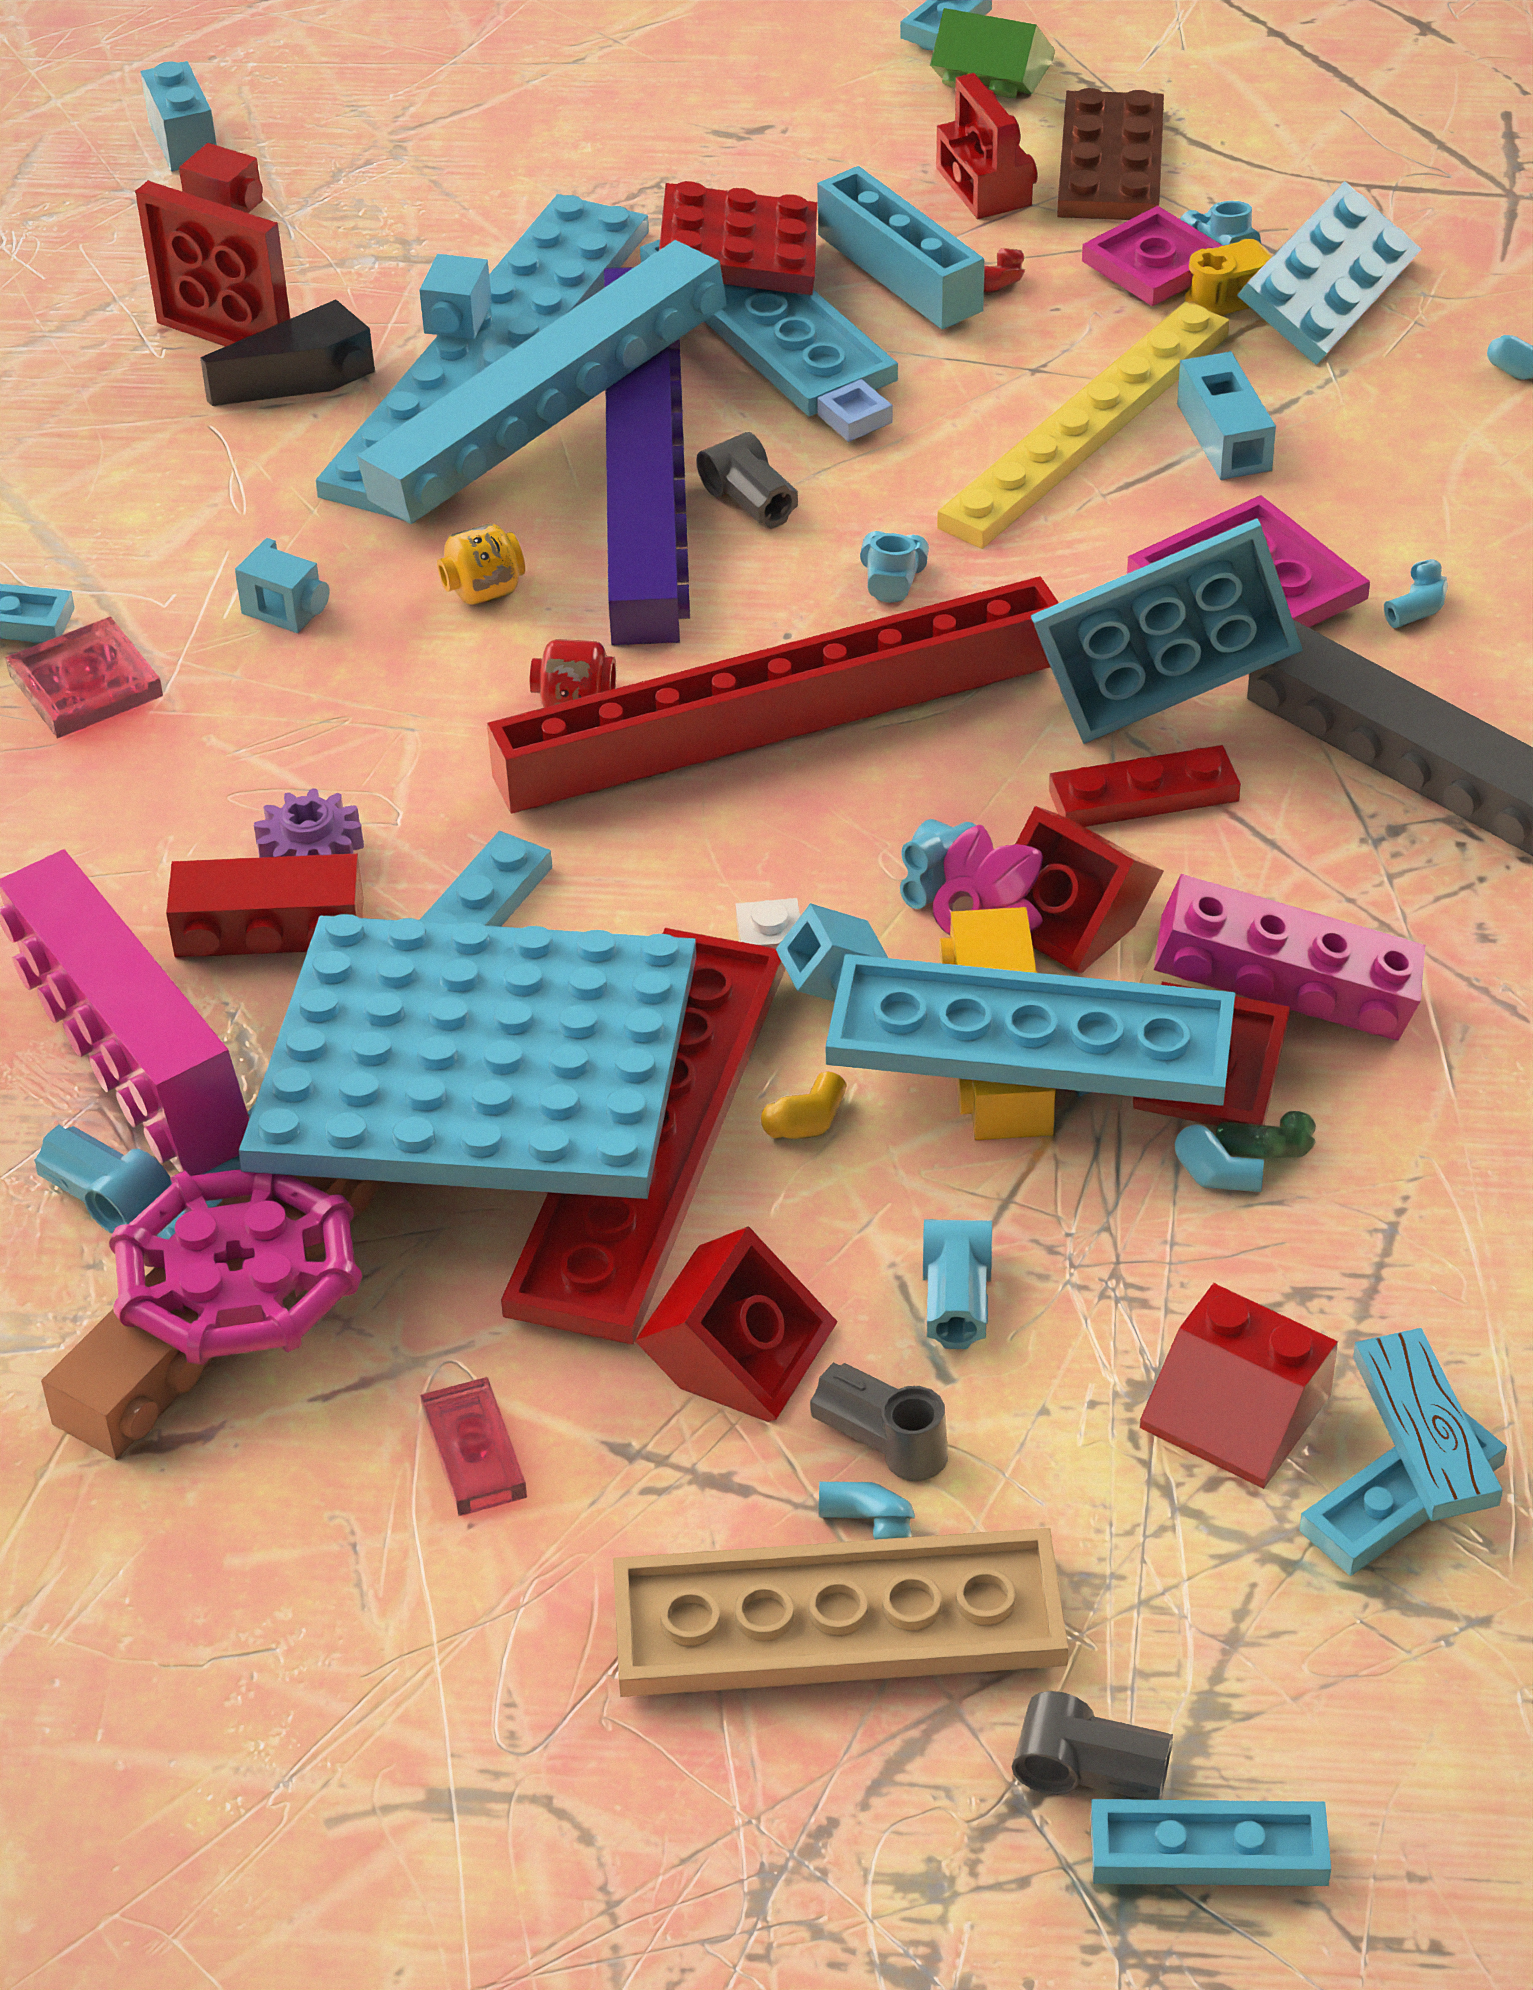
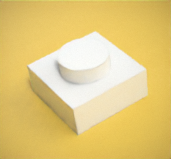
[735,898,800,948]

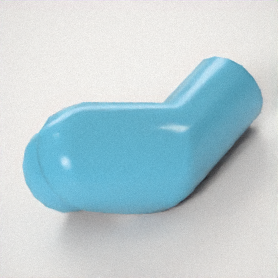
[1487,335,1533,380]
[1384,559,1448,628]
[1175,1124,1264,1192]
[819,1481,915,1540]

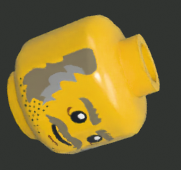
[437,523,525,605]

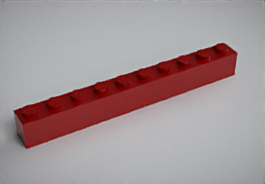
[487,576,1059,814]

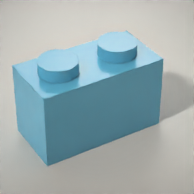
[140,61,217,171]

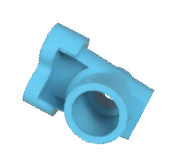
[1180,201,1261,246]
[860,531,929,603]
[900,819,976,909]

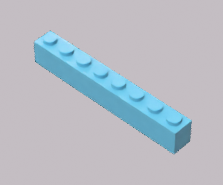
[357,240,727,524]

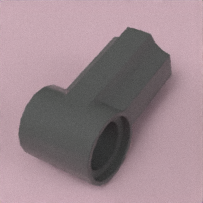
[696,432,798,529]
[810,1362,948,1481]
[1011,1691,1173,1800]

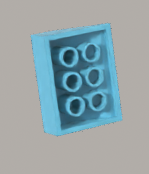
[1031,518,1303,744]

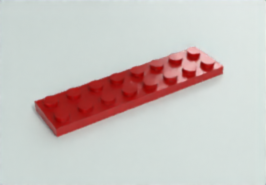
[501,928,786,1345]

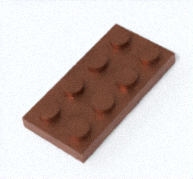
[1057,88,1164,220]

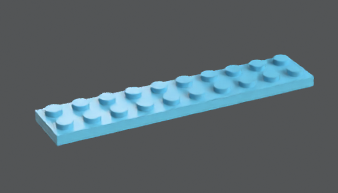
[315,194,649,523]

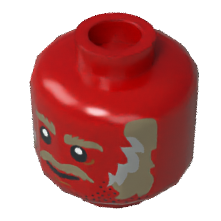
[529,639,616,707]

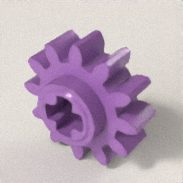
[253,788,364,857]

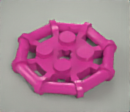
[109,1169,362,1365]

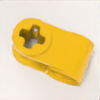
[1184,239,1272,316]

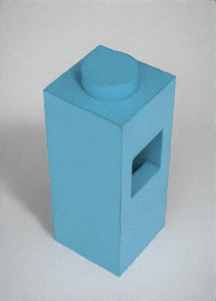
[1177,351,1276,480]

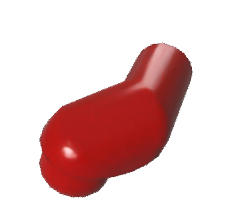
[984,248,1026,293]

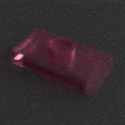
[420,1377,527,1516]

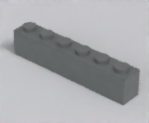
[1247,620,1533,856]

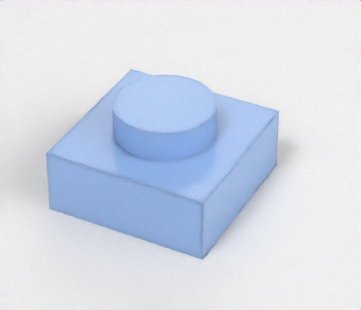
[817,379,893,442]

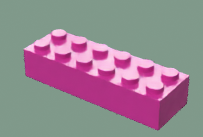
[0,849,249,1176]

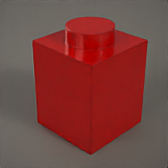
[179,143,263,213]

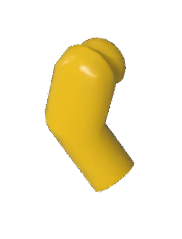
[761,1071,847,1139]

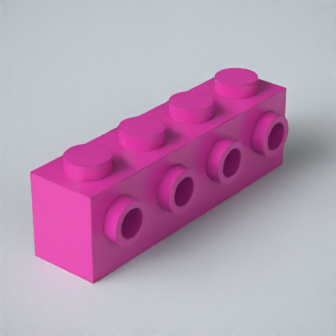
[1153,874,1426,1041]

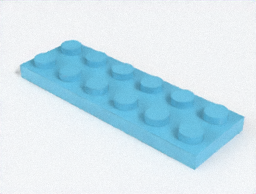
[640,239,898,417]
[825,954,1235,1105]

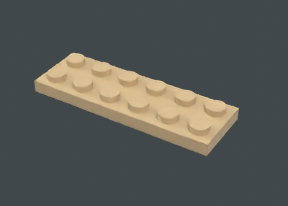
[613,1528,1068,1697]

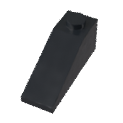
[200,299,375,406]

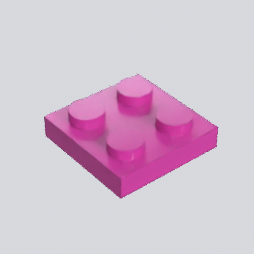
[1082,206,1223,306]

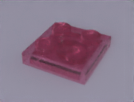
[5,616,163,739]

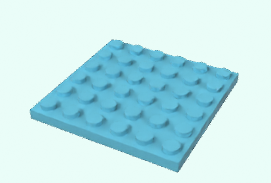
[239,914,696,1199]

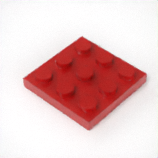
[135,180,291,347]
[659,181,817,295]

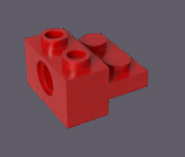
[936,73,1038,220]

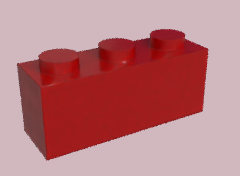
[166,853,364,957]

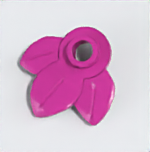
[933,825,1043,935]

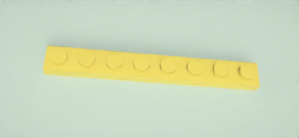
[937,301,1229,549]

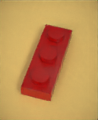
[1049,745,1241,827]

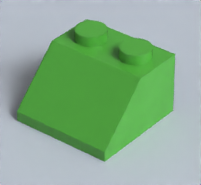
[930,8,1056,98]

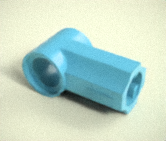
[34,1125,172,1234]
[923,1219,992,1349]

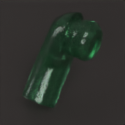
[1216,1111,1316,1159]

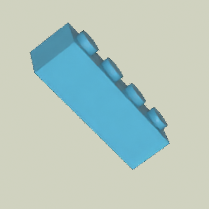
[817,165,984,330]

